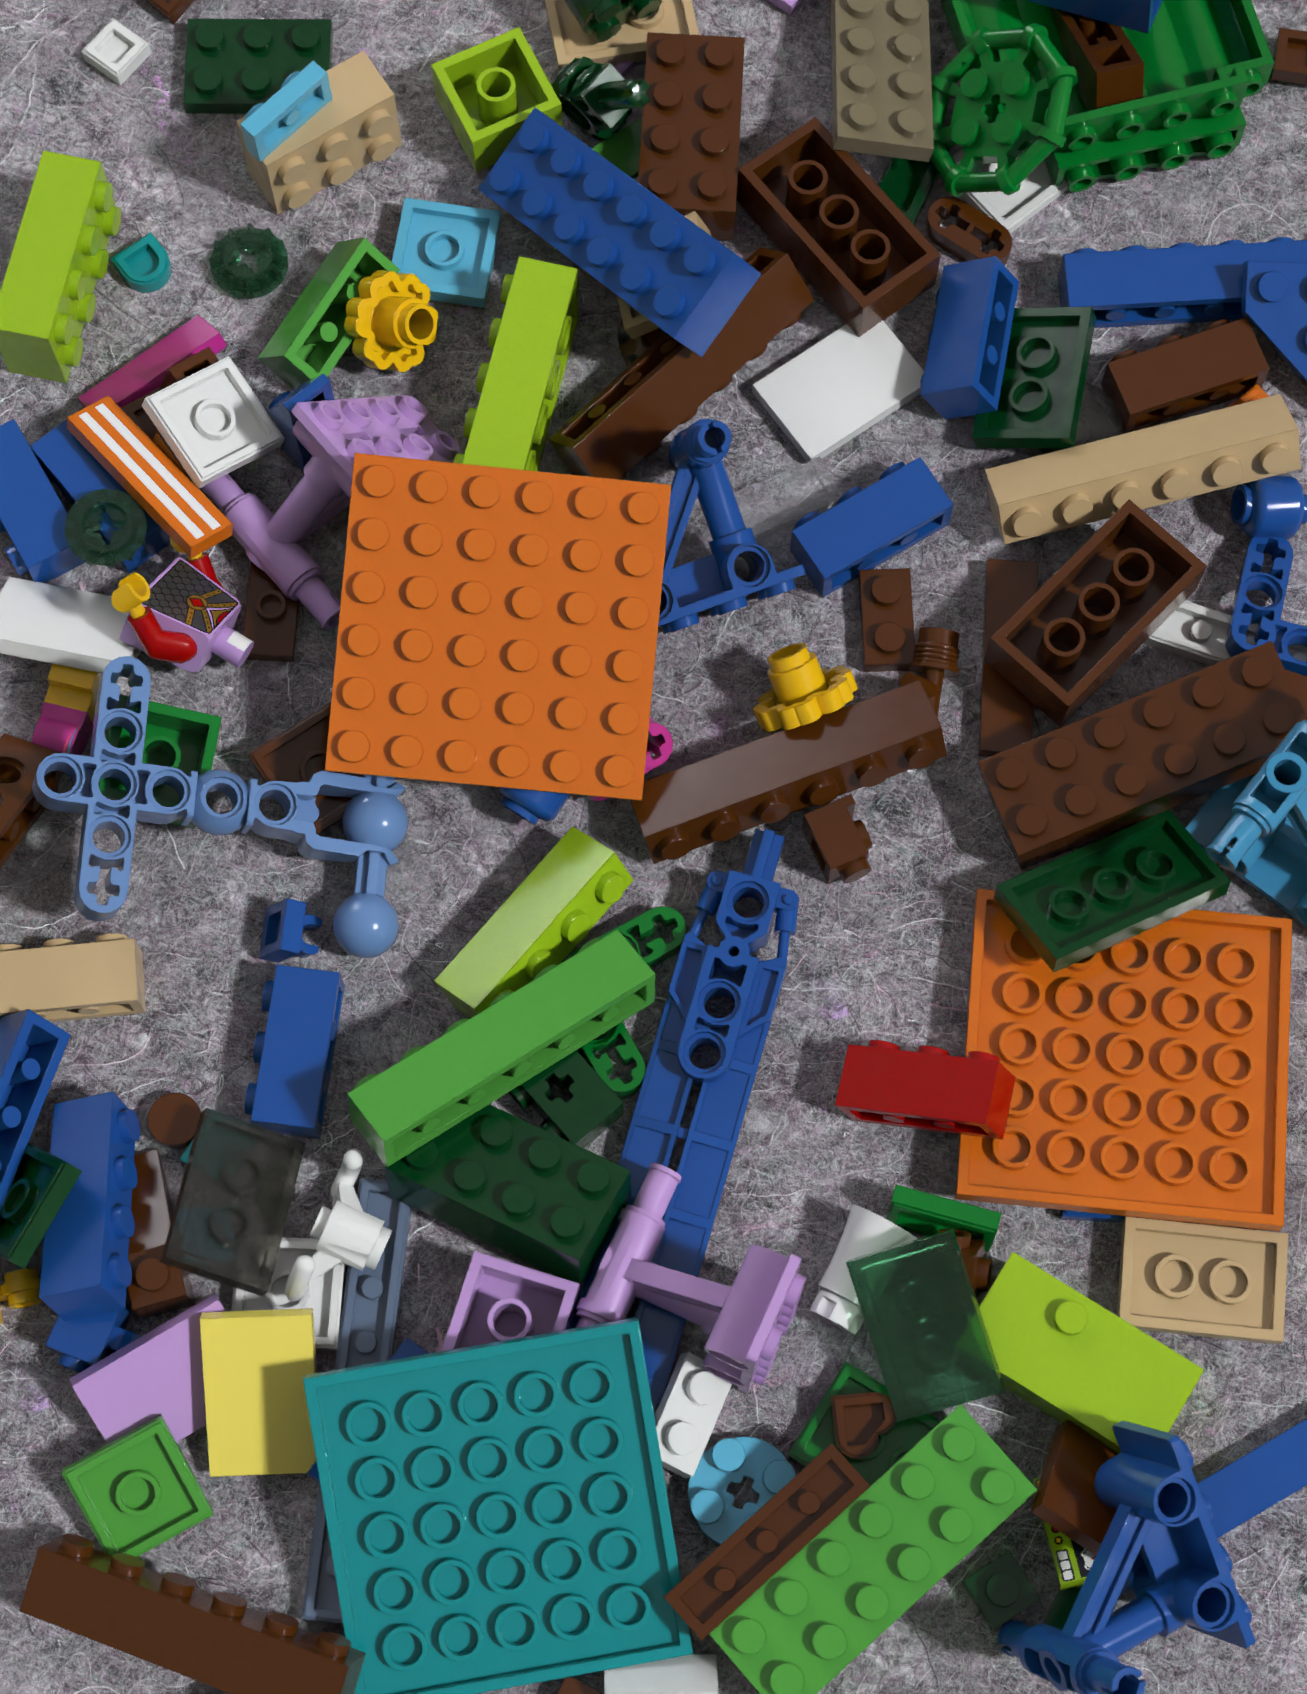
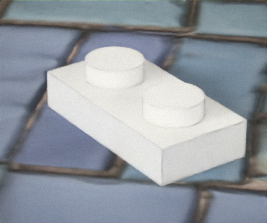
[654,1352,732,1478]

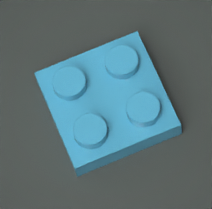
[392,198,502,308]

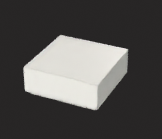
[81,18,152,86]

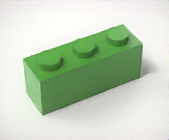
[258,237,400,390]

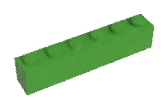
[347,929,655,1167]

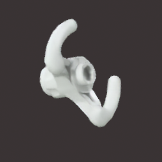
[285,1149,393,1301]

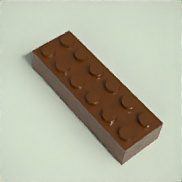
[978,641,1307,870]

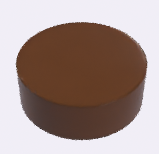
[148,1093,204,1149]

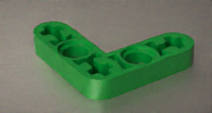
[560,906,686,1098]

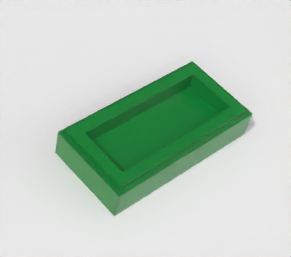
[886,1185,1002,1252]

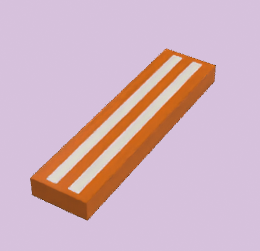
[67,395,233,558]

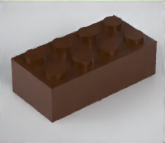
[638,32,745,241]
[736,117,941,337]
[984,499,1207,727]

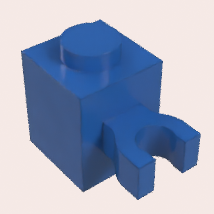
[45,1306,141,1373]

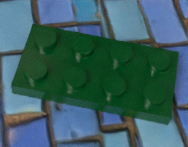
[994,809,1231,973]

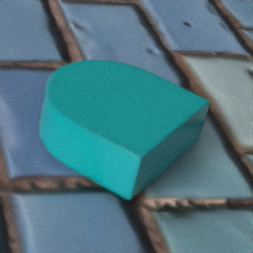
[110,232,172,293]

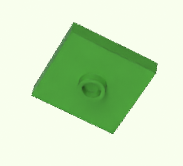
[61,1414,214,1557]

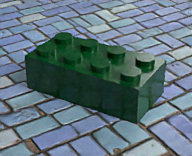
[385,1104,631,1287]

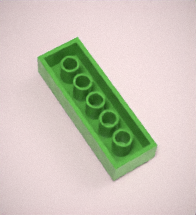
[709,1404,1037,1694]

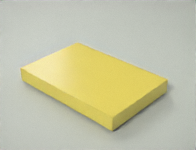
[200,1308,317,1477]

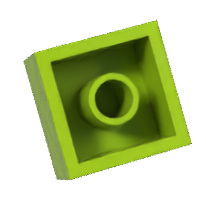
[431,27,563,172]

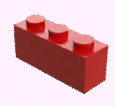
[835,1040,1016,1140]

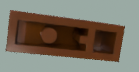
[1050,7,1144,111]
[128,1149,196,1319]

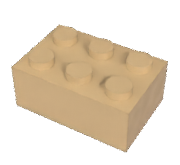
[236,50,402,215]

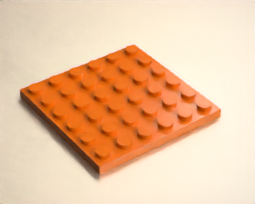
[325,453,671,801]
[955,889,1293,1231]

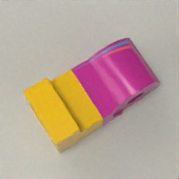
[32,664,101,755]

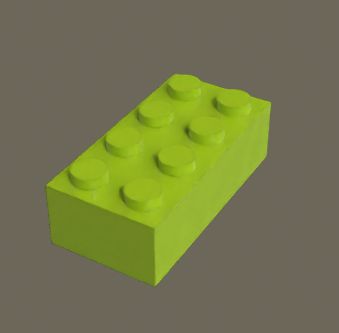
[0,150,121,383]

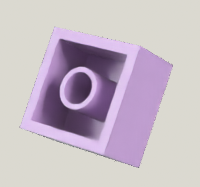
[441,1251,581,1351]

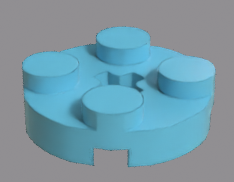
[688,1436,796,1545]

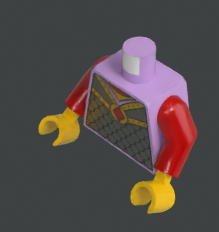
[111,537,254,673]

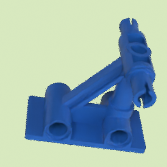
[658,419,806,634]
[997,1420,1256,1694]

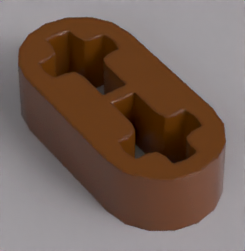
[926,197,1012,266]

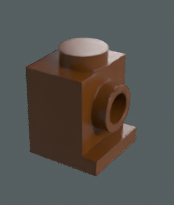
[802,794,872,884]

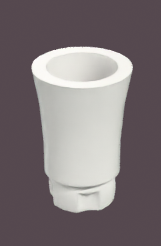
[810,1205,919,1336]

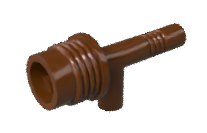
[899,627,960,718]

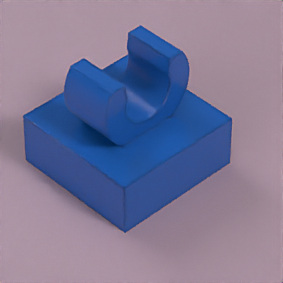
[259,898,322,963]

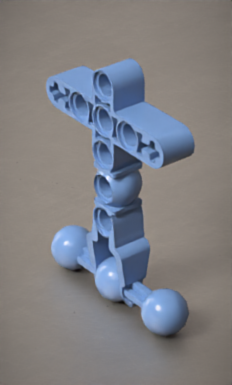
[32,656,408,958]

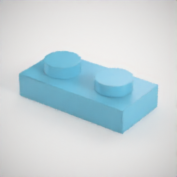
[240,60,332,162]

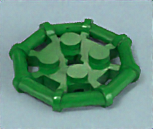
[930,23,1078,197]

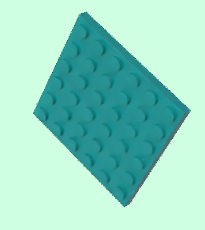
[303,1317,693,1694]

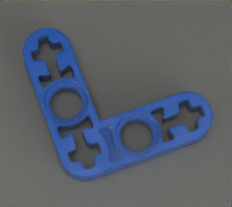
[1225,536,1307,676]

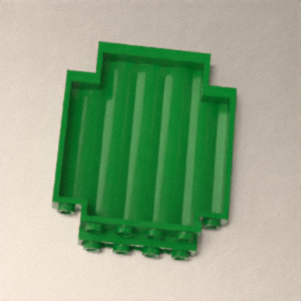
[940,0,1274,192]

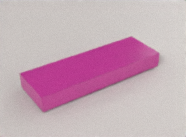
[78,314,227,408]

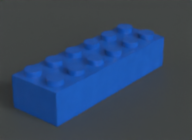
[478,107,762,357]

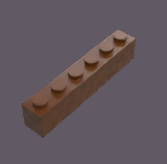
[549,247,815,480]
[630,680,947,864]
[19,1534,366,1694]

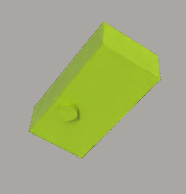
[951,1252,1204,1454]

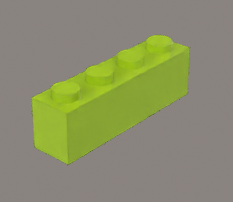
[434,826,634,1019]

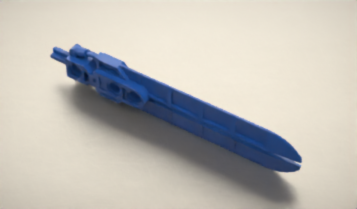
[570,829,799,1413]

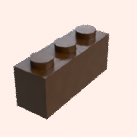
[1101,317,1270,434]

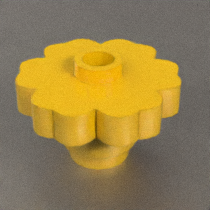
[344,270,438,372]
[753,643,858,732]

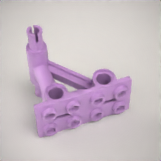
[200,395,460,631]
[576,1162,807,1394]

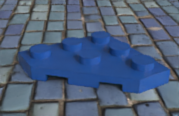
[1241,261,1307,383]

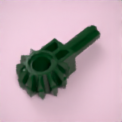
[551,56,650,140]

